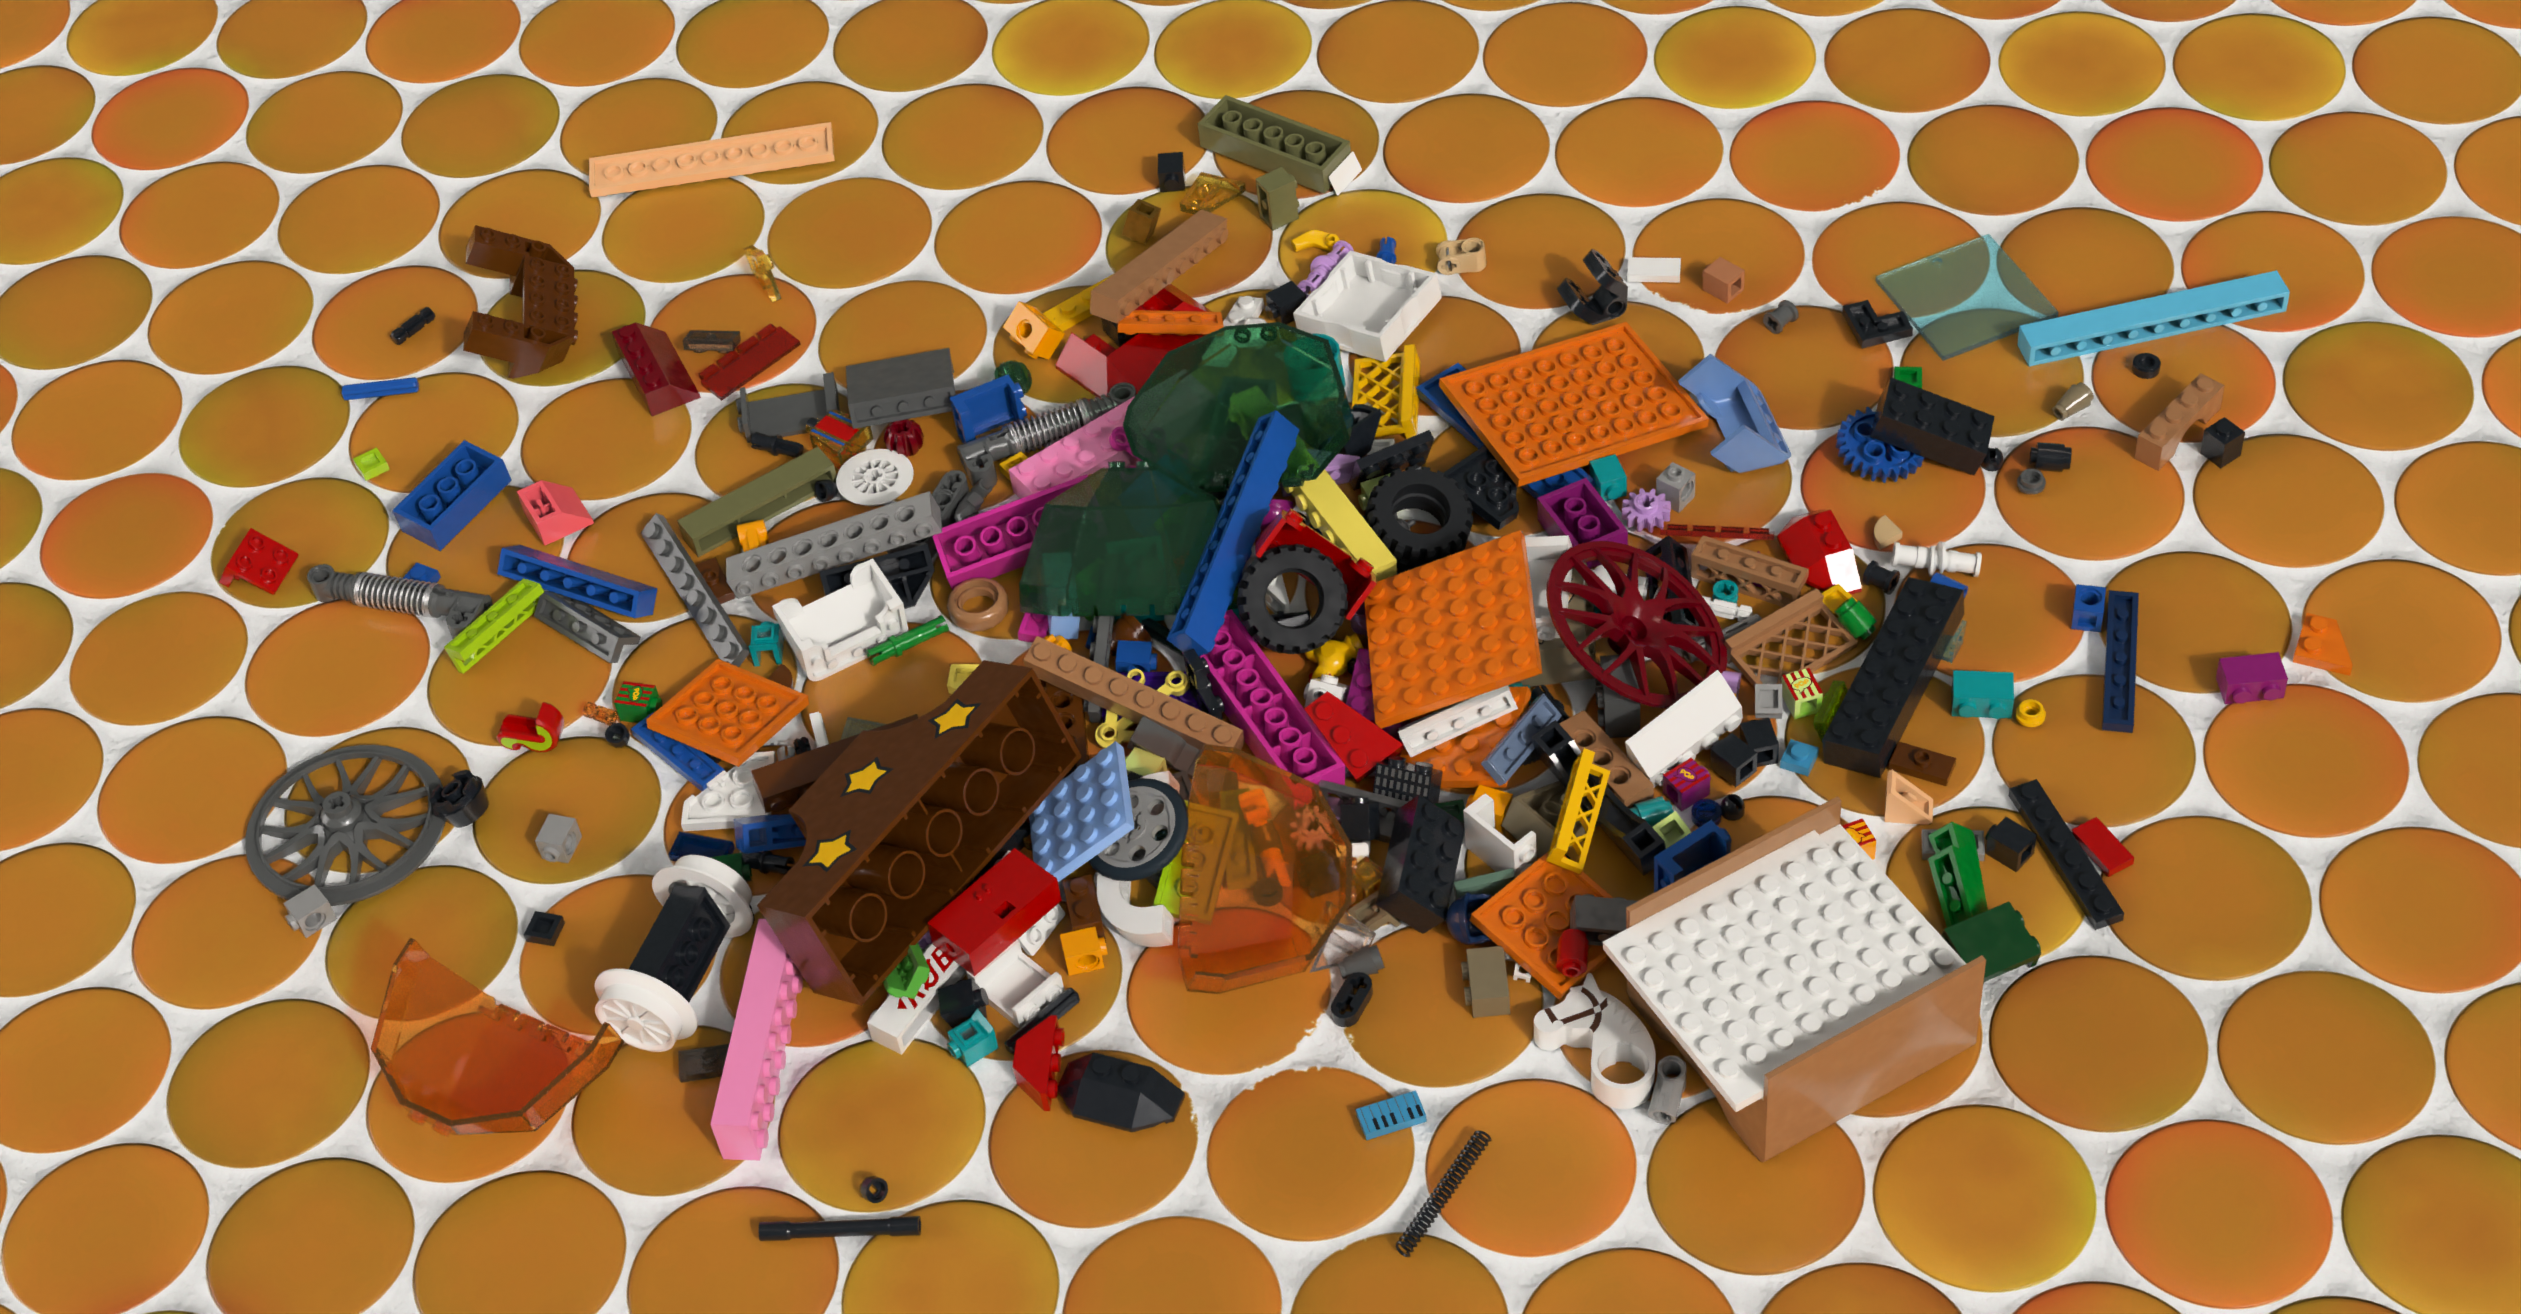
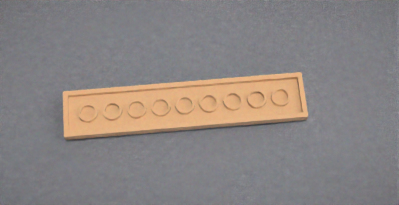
[589,122,835,198]

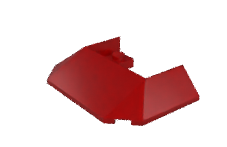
[1056,284,1223,399]

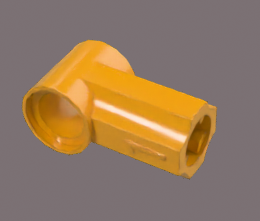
[736,519,769,552]

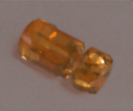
[582,702,618,726]

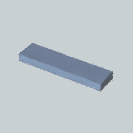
[1481,693,1562,786]

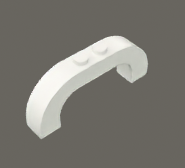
[1094,771,1180,947]

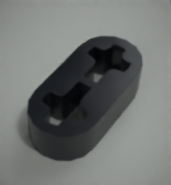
[1331,972,1373,1027]

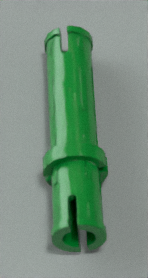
[866,615,949,666]

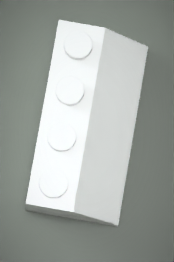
[1625,670,1743,788]

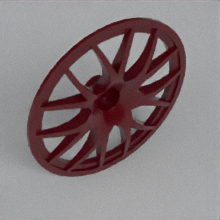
[1546,541,1727,709]

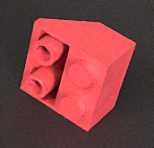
[517,480,594,546]

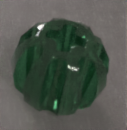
[993,360,1032,395]

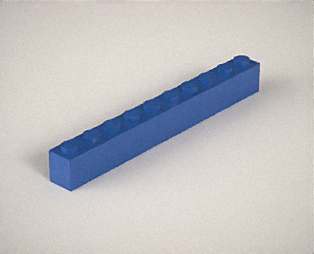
[1167,410,1299,656]

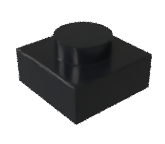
[524,911,565,946]

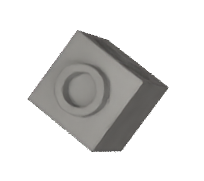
[1656,462,1695,513]
[535,814,582,863]
[284,884,337,938]

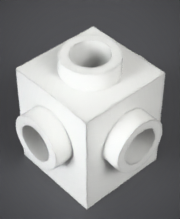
[1304,674,1350,707]

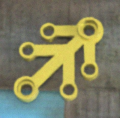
[1095,669,1189,748]

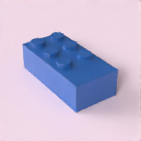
[392,440,512,551]

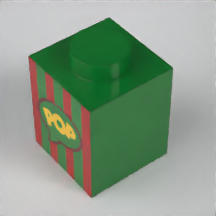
[614,681,662,723]

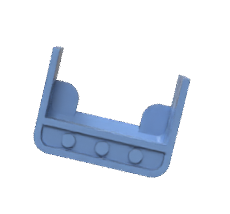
[1678,354,1791,473]

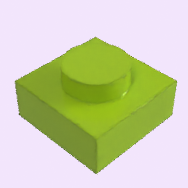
[353,447,390,481]

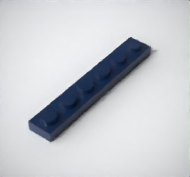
[2102,590,2139,733]

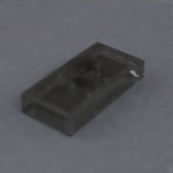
[678,1044,729,1083]

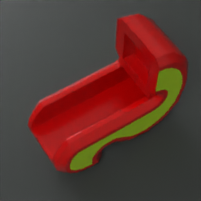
[497,702,564,752]

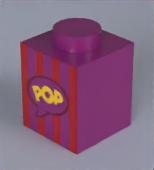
[1663,758,1711,812]

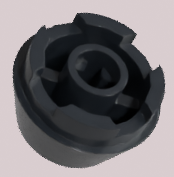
[429,770,489,828]

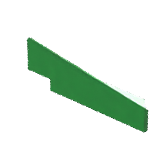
[1928,822,1988,928]

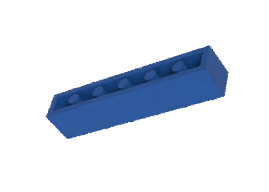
[497,545,658,618]

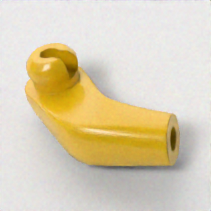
[1291,229,1340,252]

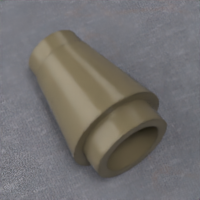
[2052,382,2094,421]

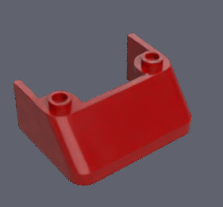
[1255,509,1377,620]

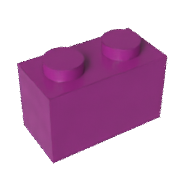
[2216,652,2288,704]

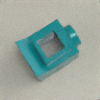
[749,621,784,667]
[947,1008,999,1067]

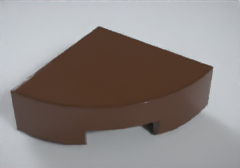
[768,664,794,690]

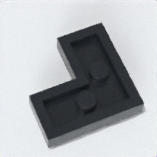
[1842,300,1913,349]
[1183,648,1225,720]

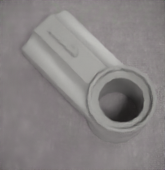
[1648,1055,1686,1125]

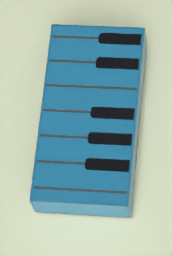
[1356,1090,1427,1141]

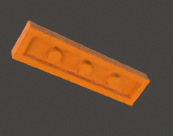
[1117,310,1224,336]

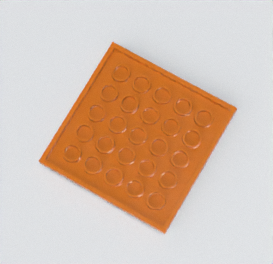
[1364,530,1542,729]

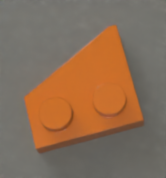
[2293,613,2353,676]

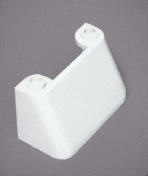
[772,558,908,681]

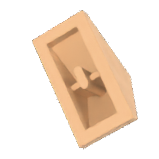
[1885,770,1933,825]

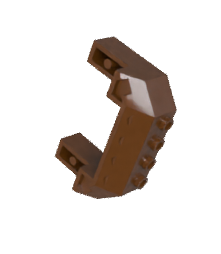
[463,225,578,379]

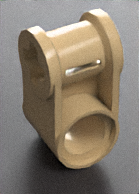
[1436,238,1487,275]

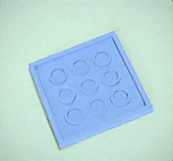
[1029,741,1134,882]

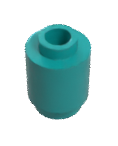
[1629,796,1674,827]

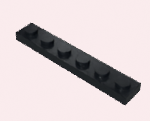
[2008,779,2124,930]

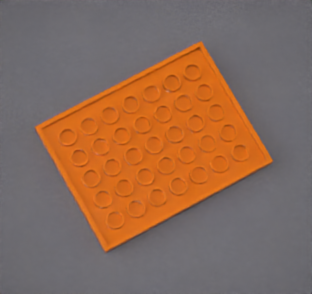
[1439,322,1709,487]

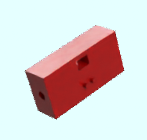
[927,848,1062,976]

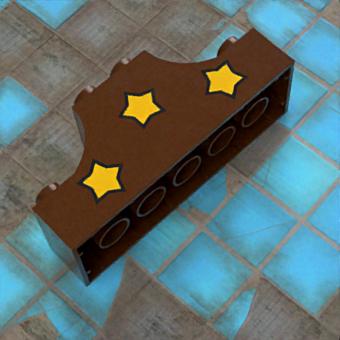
[757,660,1082,1006]

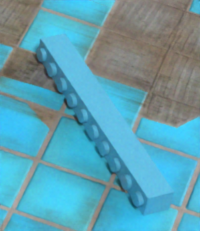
[2017,270,2290,367]

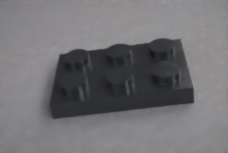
[1349,430,1434,491]

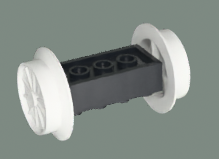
[594,855,753,1052]

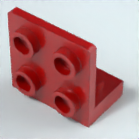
[219,528,298,595]

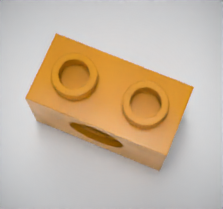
[1003,301,1065,360]

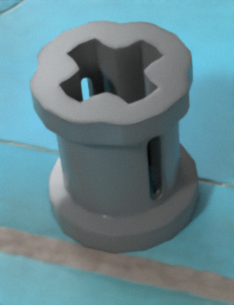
[1763,300,1799,334]

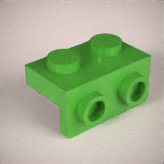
[883,943,930,999]

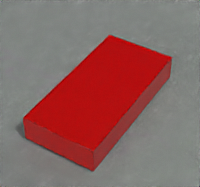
[2071,817,2134,877]

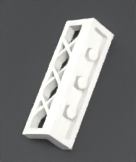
[1398,685,1518,757]

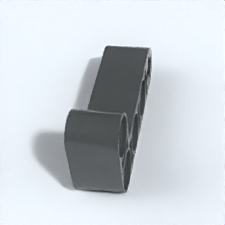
[887,470,969,559]

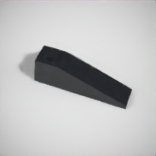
[1280,403,1381,458]

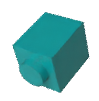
[1589,454,1627,501]

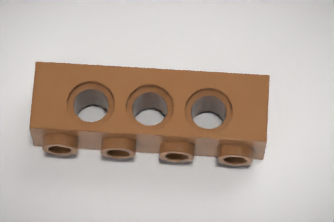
[1559,710,1654,808]

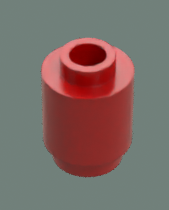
[1556,929,1589,977]

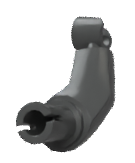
[954,479,993,523]

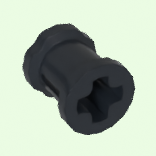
[1862,560,1900,595]

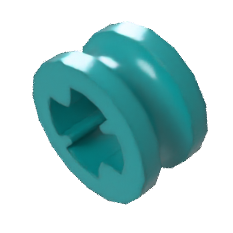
[1712,580,1738,603]

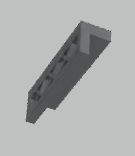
[534,591,641,663]

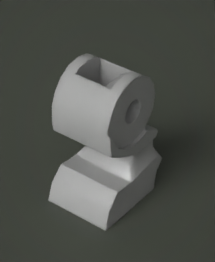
[1755,684,1782,719]

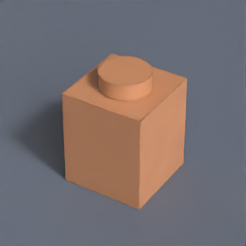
[1702,257,1745,304]

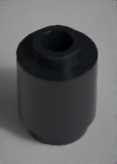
[2030,442,2072,472]

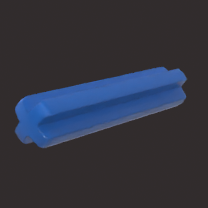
[342,377,419,400]

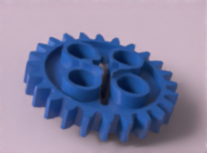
[1836,407,1925,483]

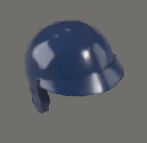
[1446,892,1493,945]

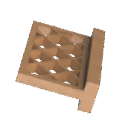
[1724,588,1858,688]

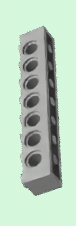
[726,491,942,599]

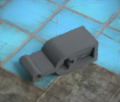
[1127,716,1208,780]

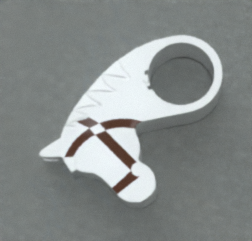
[1534,973,1656,1109]

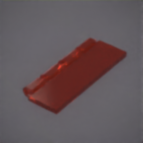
[698,323,801,401]
[1660,524,1775,540]

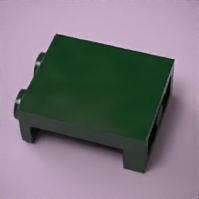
[1941,902,2041,984]

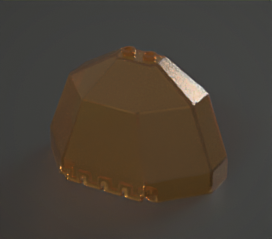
[1178,744,1357,994]
[371,938,624,1137]

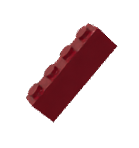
[612,322,701,416]

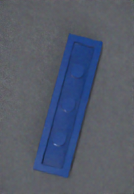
[631,712,724,791]

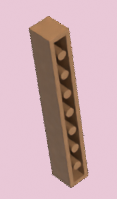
[1090,209,1228,324]
[1023,636,1245,766]

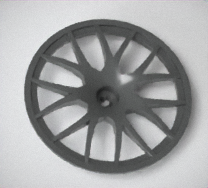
[245,745,446,906]

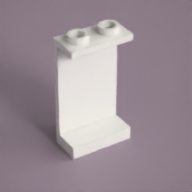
[1525,535,1573,641]

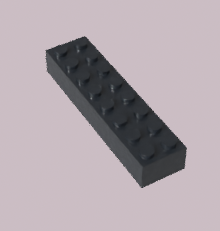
[1822,577,1964,778]

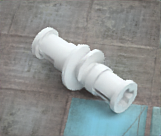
[1891,541,1982,577]

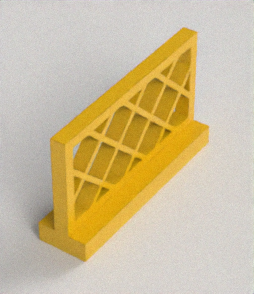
[1352,344,1421,439]

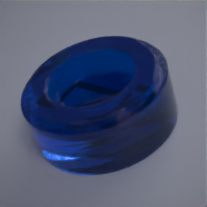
[1691,799,1722,827]

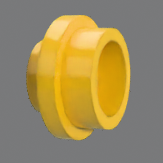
[2015,699,2046,727]

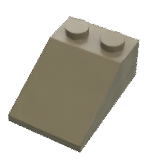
[1501,781,1598,858]

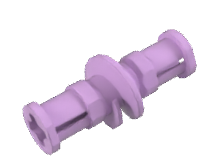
[1297,240,1354,298]

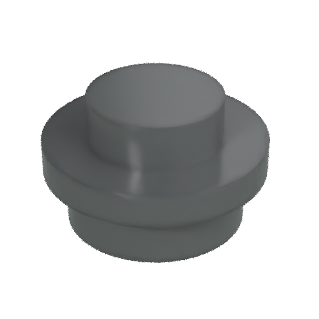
[2017,469,2046,494]

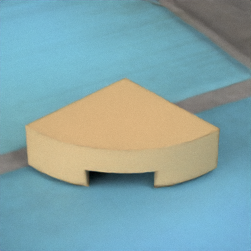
[1874,515,1903,550]

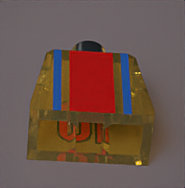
[805,410,873,469]

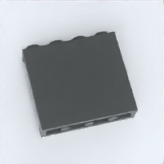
[846,348,956,429]

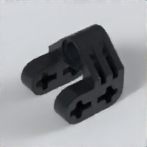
[1557,249,1628,325]

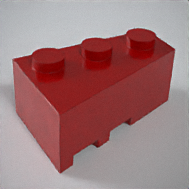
[1304,691,1406,783]

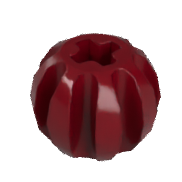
[884,419,924,457]

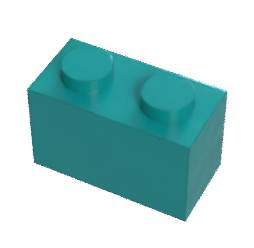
[1951,670,2014,719]

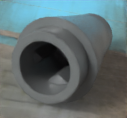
[1337,945,1385,979]

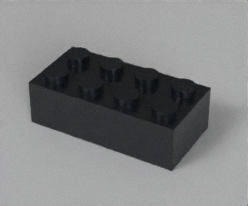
[1870,378,1995,475]
[1376,795,1465,934]

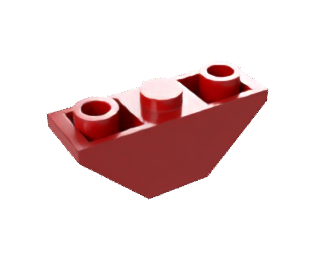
[1013,1015,1065,1111]

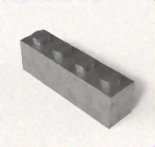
[1570,894,1638,946]

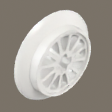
[836,449,914,506]

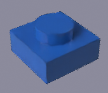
[400,563,441,583]

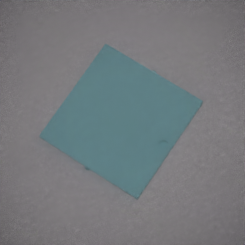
[1876,234,2058,361]

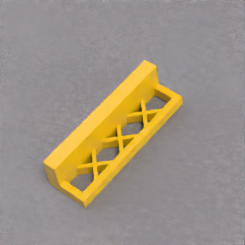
[1546,748,1610,874]

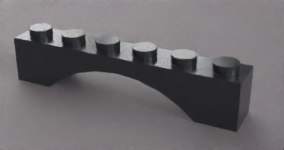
[1532,720,1666,876]

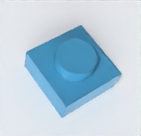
[1780,739,1819,776]

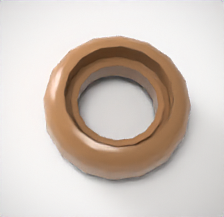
[947,577,1009,632]

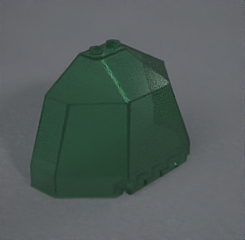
[1123,322,1353,493]
[1019,460,1239,617]

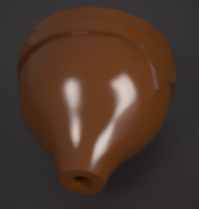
[1110,611,1154,656]

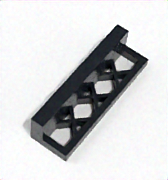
[1645,535,1699,626]

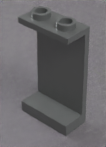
[736,372,841,443]

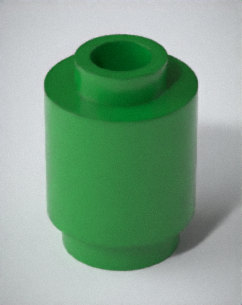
[1834,597,1877,640]

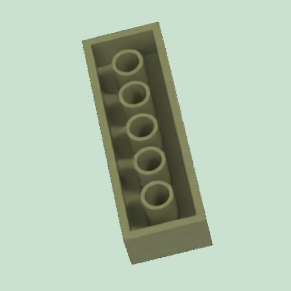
[1198,95,1351,194]

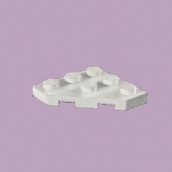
[681,751,777,832]

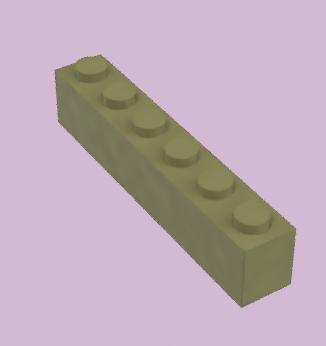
[677,447,837,557]

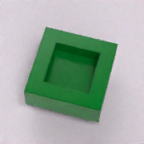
[1894,366,1922,389]

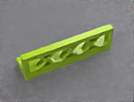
[444,578,544,674]

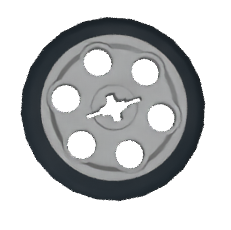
[1088,778,1188,881]

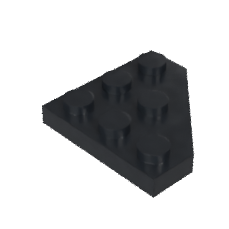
[1444,445,1519,530]

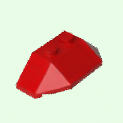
[1777,510,1862,594]

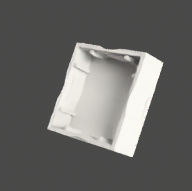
[1293,250,1442,362]

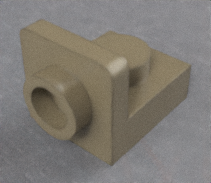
[1348,890,1402,938]

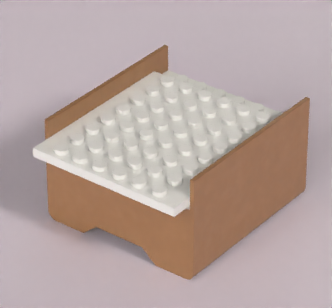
[1603,796,1986,1162]

